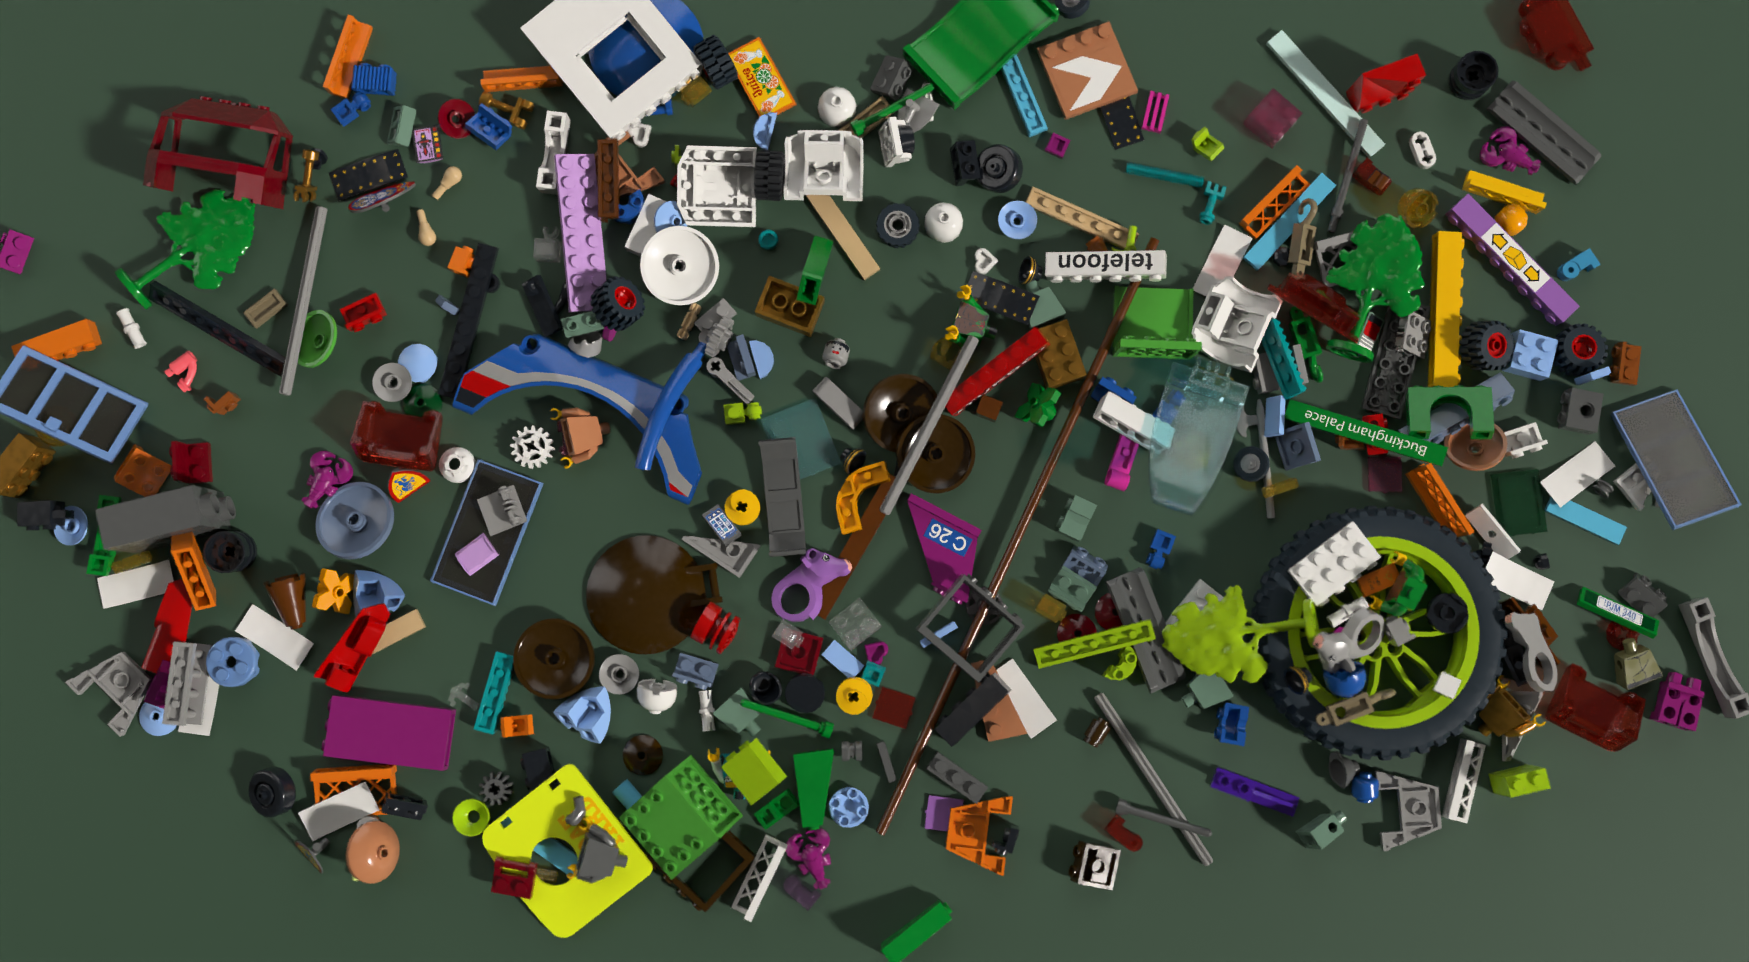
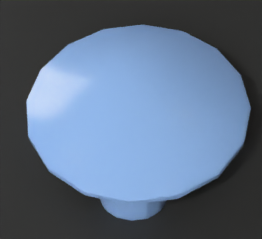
[398,344,438,383]
[829,787,869,828]

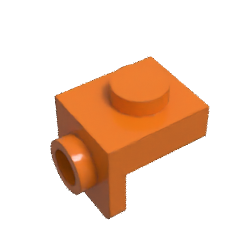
[501,714,534,738]

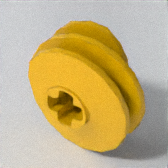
[725,489,760,526]
[836,677,873,715]

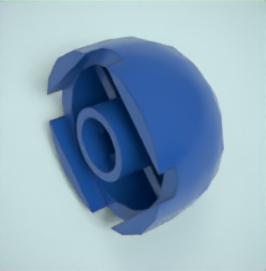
[1323,661,1366,698]

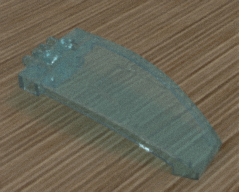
[1149,357,1250,516]

